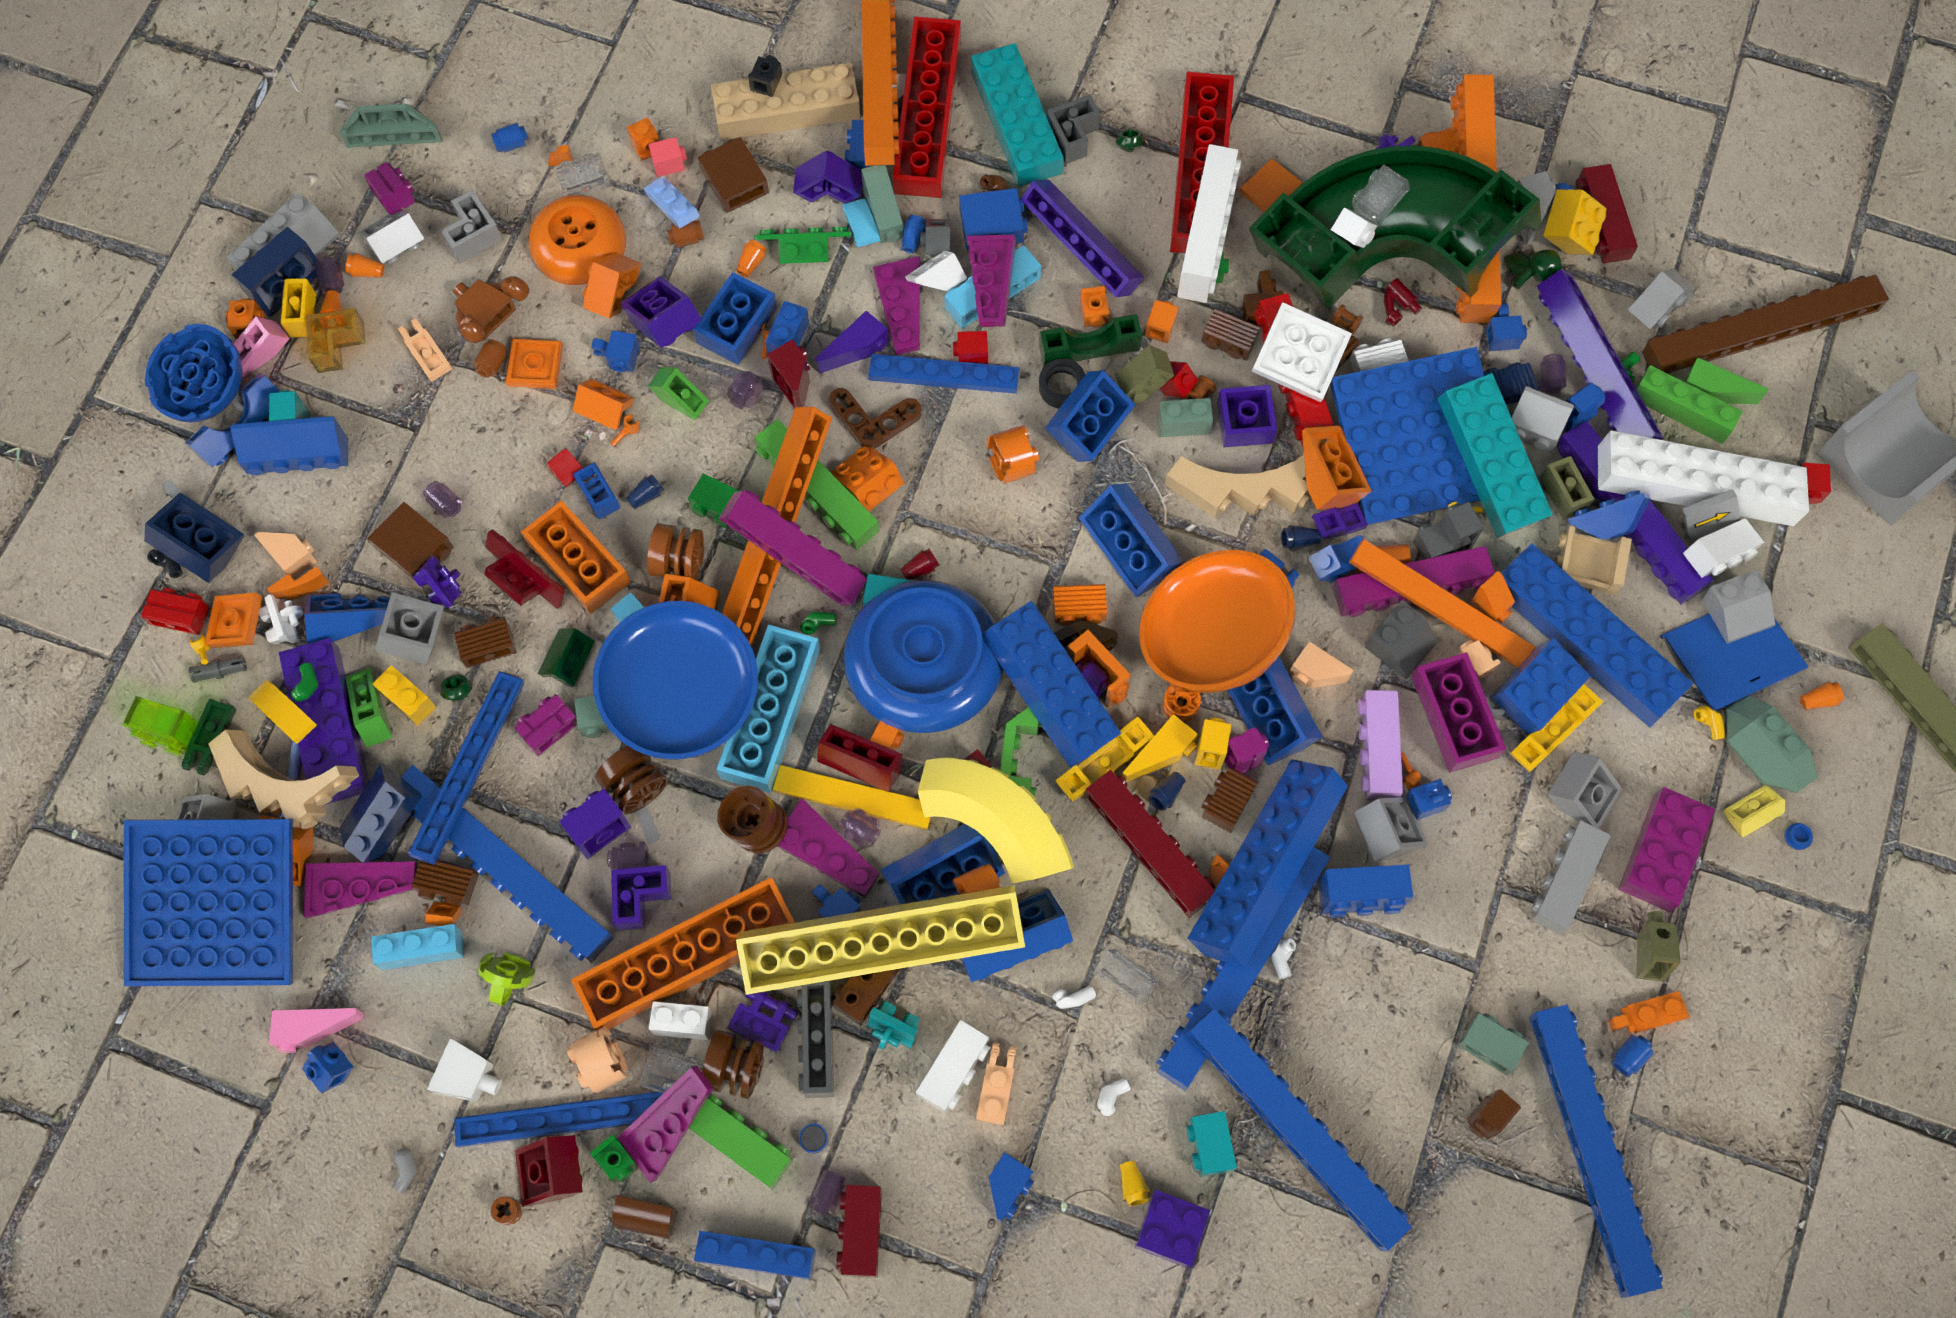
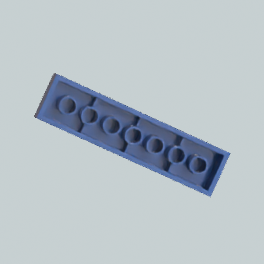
[1501,543,1693,728]
[1187,759,1348,968]

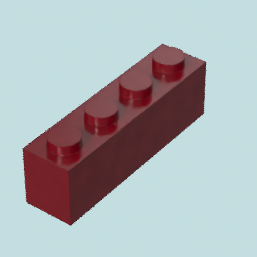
[1576,164,1638,264]

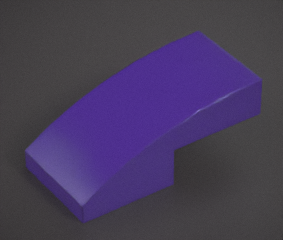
[1312,503,1368,539]

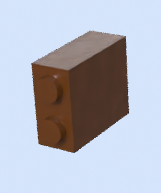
[698,137,769,213]
[368,502,454,582]

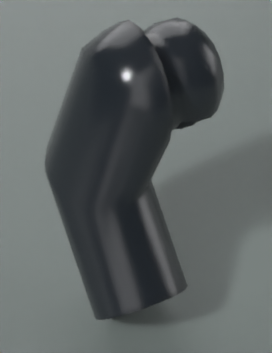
[147,549,183,578]

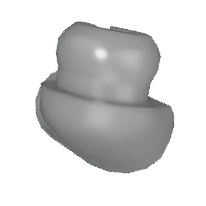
[392,1149,417,1194]

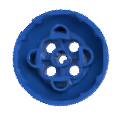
[145,324,243,423]

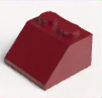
[767,339,811,409]
[515,1135,583,1207]

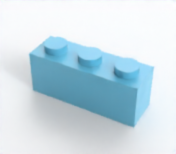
[371,924,464,970]

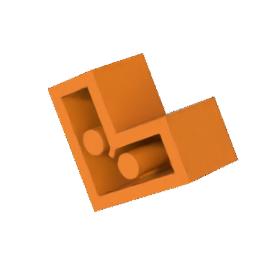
[583,252,641,318]

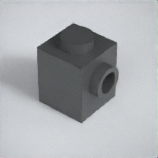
[921,219,950,258]

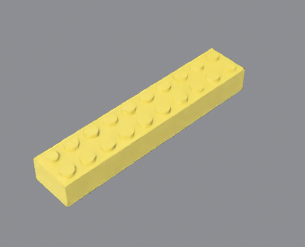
[736,885,1025,995]

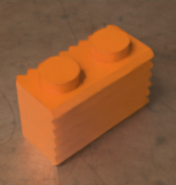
[1053,584,1107,626]

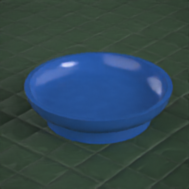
[844,580,1003,733]
[593,601,758,760]

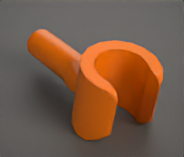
[761,323,770,359]
[610,414,640,447]
[1401,752,1421,790]

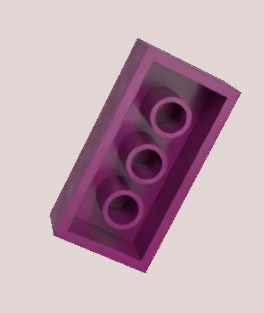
[1412,652,1506,773]
[1618,787,1715,913]

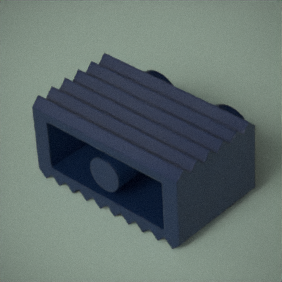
[1483,362,1539,405]

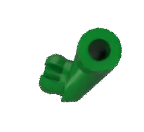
[1621,352,1640,382]
[800,611,837,635]
[291,663,318,702]

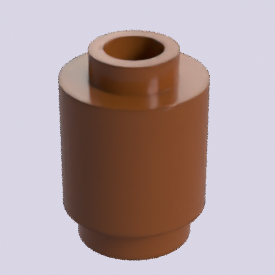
[667,220,704,248]
[473,339,506,378]

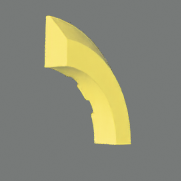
[918,757,1074,883]

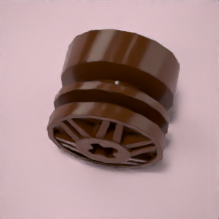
[595,746,668,815]
[717,785,788,854]
[702,1030,764,1100]

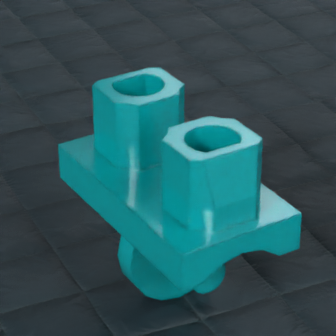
[867,1001,919,1050]

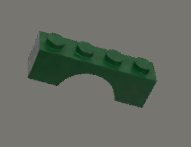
[1039,314,1143,366]

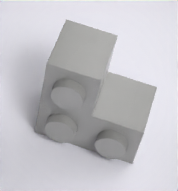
[441,189,502,263]
[1628,268,1696,329]

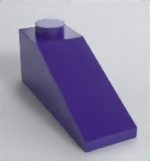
[814,311,889,374]

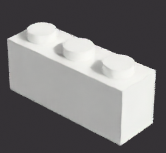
[1683,518,1765,578]
[916,1020,991,1114]

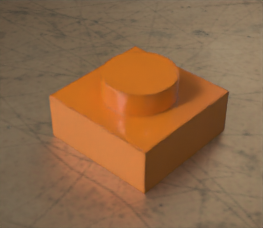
[425,902,461,927]

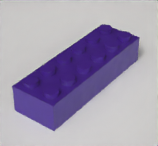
[278,638,369,805]

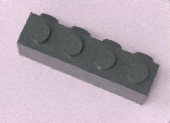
[797,980,834,1098]

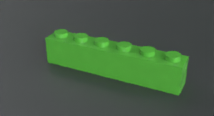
[755,419,879,550]

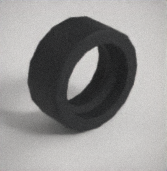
[1039,359,1086,409]

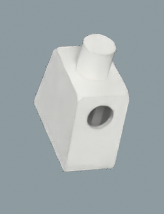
[427,1039,502,1102]

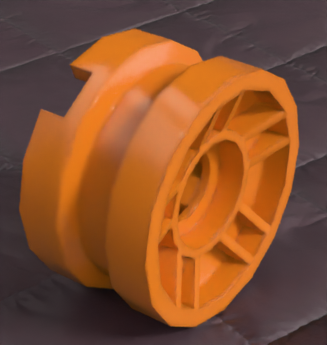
[1163,685,1201,722]

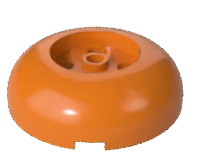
[528,195,626,285]

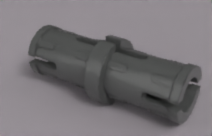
[189,655,247,683]

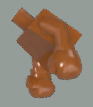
[453,276,529,343]

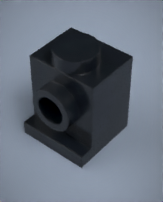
[748,55,783,97]

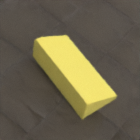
[1723,785,1785,837]

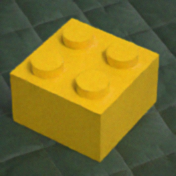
[1543,189,1607,255]

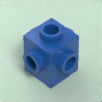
[302,1042,354,1094]

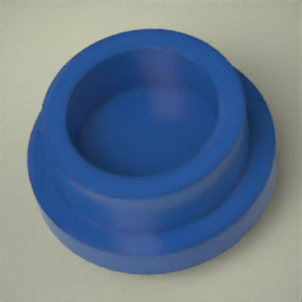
[1784,823,1813,850]

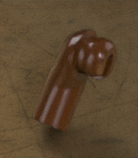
[980,174,1011,191]

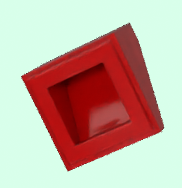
[547,448,583,487]

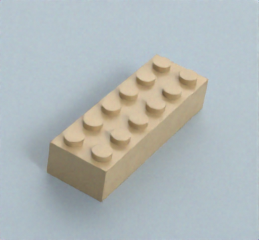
[711,62,861,141]

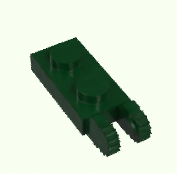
[181,699,237,776]

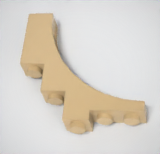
[1165,455,1311,518]
[208,730,359,829]

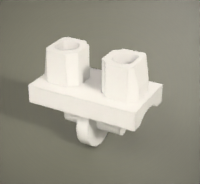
[259,594,304,644]

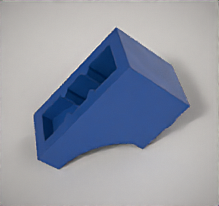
[1309,535,1365,584]

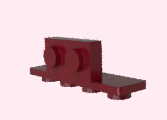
[484,529,565,609]

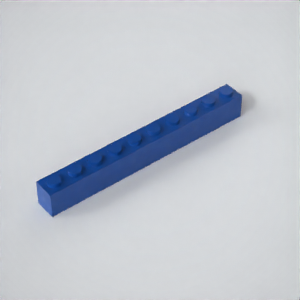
[401,765,614,963]
[1156,847,1331,1091]
[1529,1004,1663,1298]
[1185,1008,1412,1251]

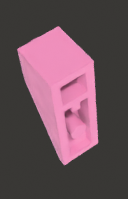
[234,317,290,379]
[269,1008,364,1053]

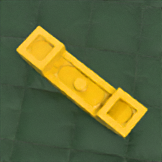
[247,679,317,744]
[1510,684,1603,772]
[1055,717,1154,802]

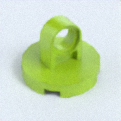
[478,952,536,1006]

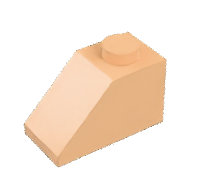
[254,532,317,579]
[1289,641,1354,689]

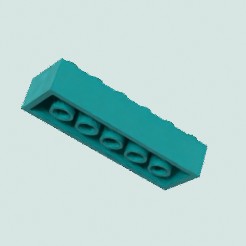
[971,43,1064,187]
[1437,373,1553,538]

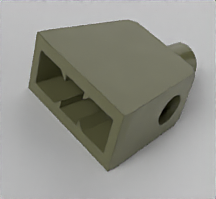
[1636,911,1681,982]

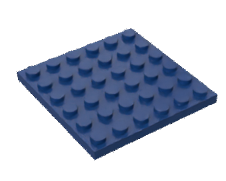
[1330,347,1484,526]
[124,819,293,986]

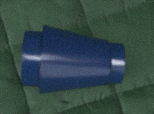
[626,474,664,509]
[1281,525,1321,551]
[1148,772,1186,811]

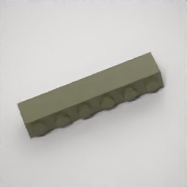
[1849,623,1956,773]

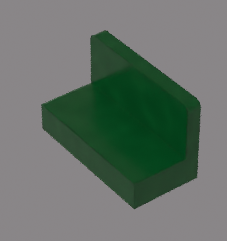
[538,628,595,687]

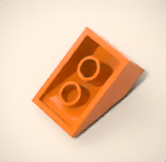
[1302,425,1372,510]

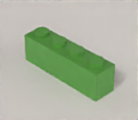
[1636,365,1743,444]
[689,1093,793,1190]

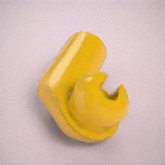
[1693,706,1726,740]

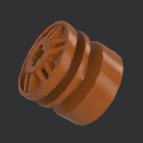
[647,523,704,580]

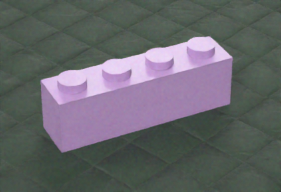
[1358,690,1403,800]

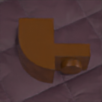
[1241,270,1284,327]

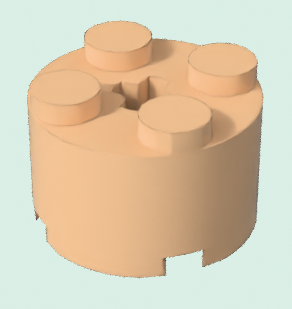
[567,1027,629,1093]

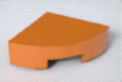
[548,145,573,166]
[1210,854,1230,890]

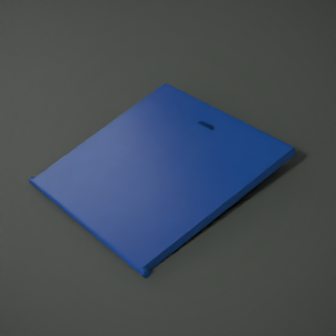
[1661,613,1808,711]

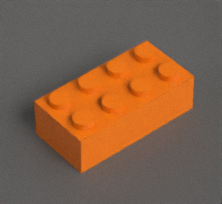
[521,500,631,615]

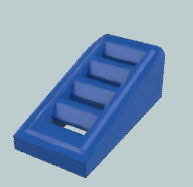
[573,462,620,519]

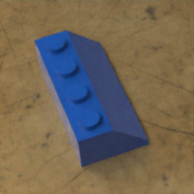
[231,416,349,475]
[1079,483,1185,597]
[1228,656,1323,765]
[881,824,1005,905]
[960,889,1073,982]

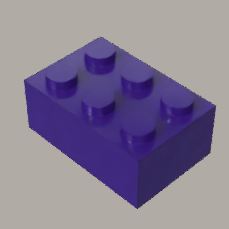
[620,276,702,348]

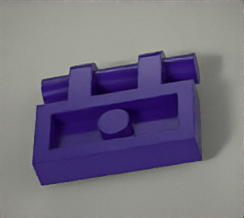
[727,991,799,1053]

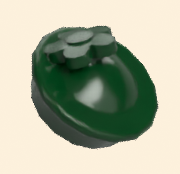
[1116,128,1145,153]
[440,674,472,702]

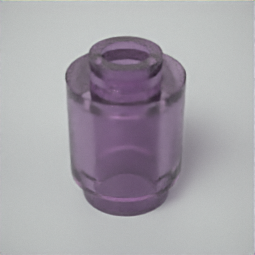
[315,257,344,294]
[1540,354,1567,393]
[423,481,462,518]
[808,1169,846,1216]

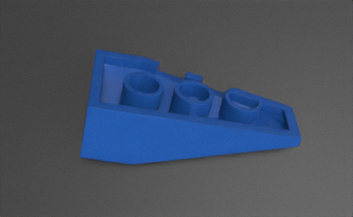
[304,593,390,643]

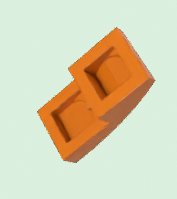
[267,566,329,601]

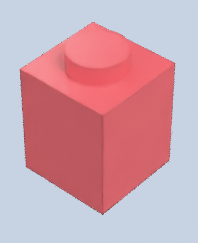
[648,137,687,177]

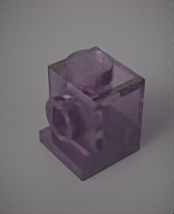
[607,841,649,870]

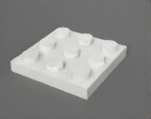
[1252,302,1352,402]

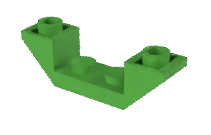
[1000,707,1042,797]

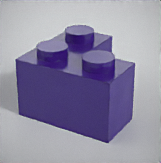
[793,150,862,204]
[611,865,672,931]

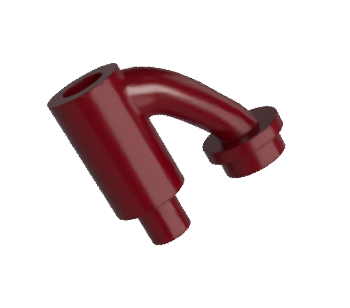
[1384,278,1422,327]

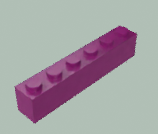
[718,490,867,606]
[1333,546,1495,617]

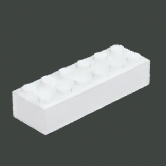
[1177,144,1241,303]

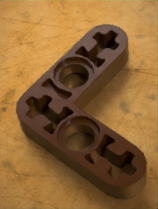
[829,388,921,449]

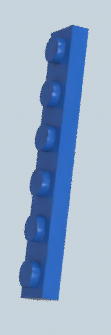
[868,354,1019,394]

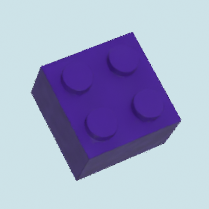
[1217,385,1277,448]
[559,789,632,860]
[1134,1190,1210,1269]

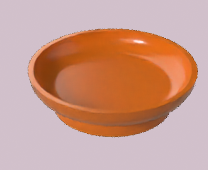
[1139,550,1295,693]

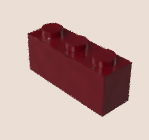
[817,724,903,792]
[836,1185,882,1278]

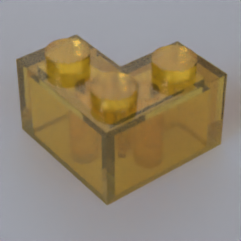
[306,308,366,373]

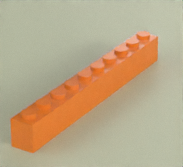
[861,0,899,166]
[722,406,832,647]

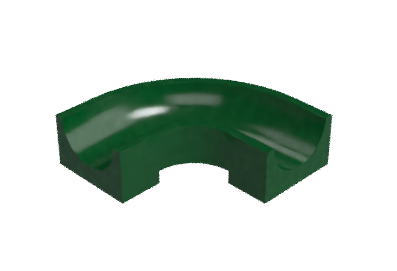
[1249,146,1542,310]

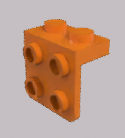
[831,446,905,512]

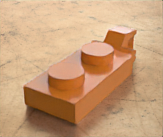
[1608,991,1690,1034]

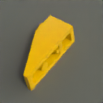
[1122,714,1198,782]

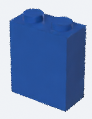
[959,188,1028,250]

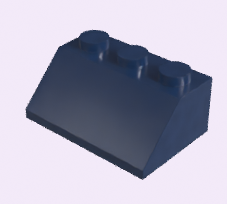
[232,227,325,318]
[144,493,244,583]
[339,763,422,863]

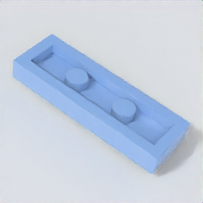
[644,176,700,229]

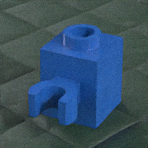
[1486,303,1527,351]
[591,330,640,373]
[1406,779,1452,820]
[812,884,862,918]

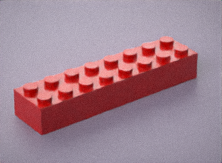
[893,16,961,198]
[1170,71,1234,253]

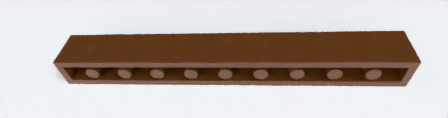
[1642,274,1889,374]

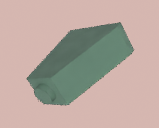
[861,165,903,243]

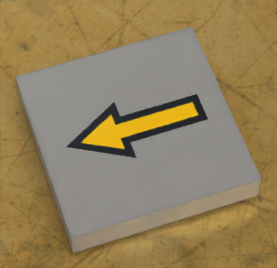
[1682,489,1740,541]

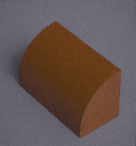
[612,1195,677,1240]

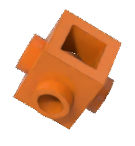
[225,298,265,339]

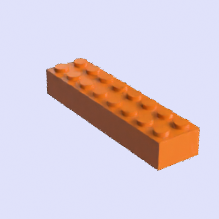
[571,877,795,1030]

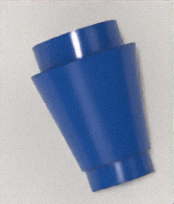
[901,215,926,253]

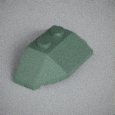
[340,104,442,148]
[1725,696,1818,793]

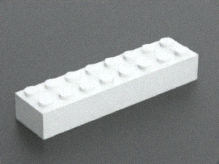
[1598,430,1809,526]

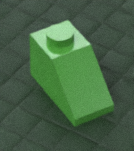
[647,367,710,420]

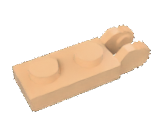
[397,318,453,382]
[976,1042,1017,1126]

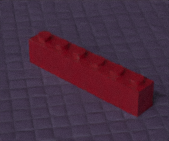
[1085,769,1216,918]

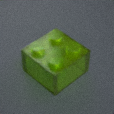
[122,696,198,757]

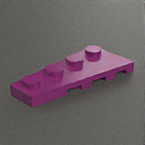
[967,235,1016,327]
[873,256,920,355]
[777,798,879,898]
[304,861,418,919]
[618,1065,713,1183]

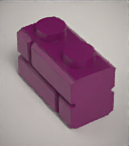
[364,162,415,215]
[514,695,577,756]
[1224,727,1269,774]

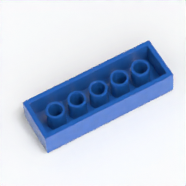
[982,601,1121,768]

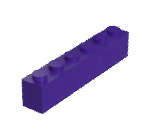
[1020,180,1144,298]

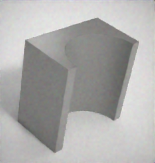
[1817,370,1956,526]

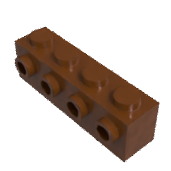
[832,968,901,1026]

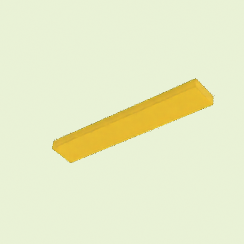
[772,765,931,830]

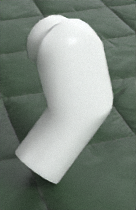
[1271,938,1296,980]
[1053,985,1096,1009]
[1097,1078,1131,1116]

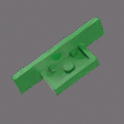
[754,227,852,264]

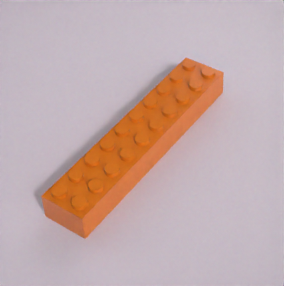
[1450,74,1501,323]

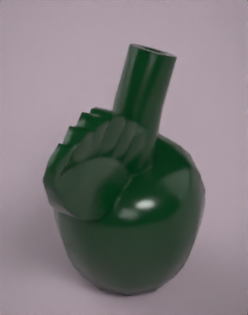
[1504,249,1562,289]

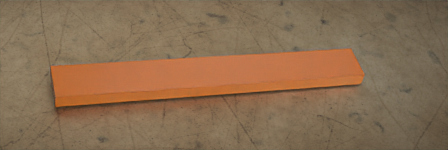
[1349,539,1537,668]

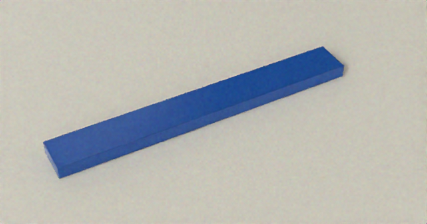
[408,671,524,865]
[454,1090,667,1148]

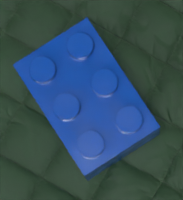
[693,272,777,365]
[1045,370,1135,462]
[1491,638,1591,735]
[1318,864,1413,917]

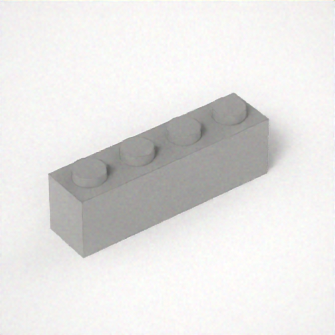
[1531,820,1611,935]

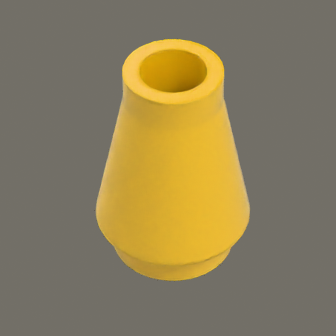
[1119,1161,1151,1207]

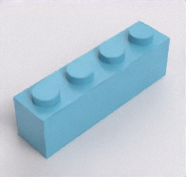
[944,245,1041,329]

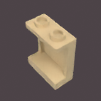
[1554,525,1632,595]

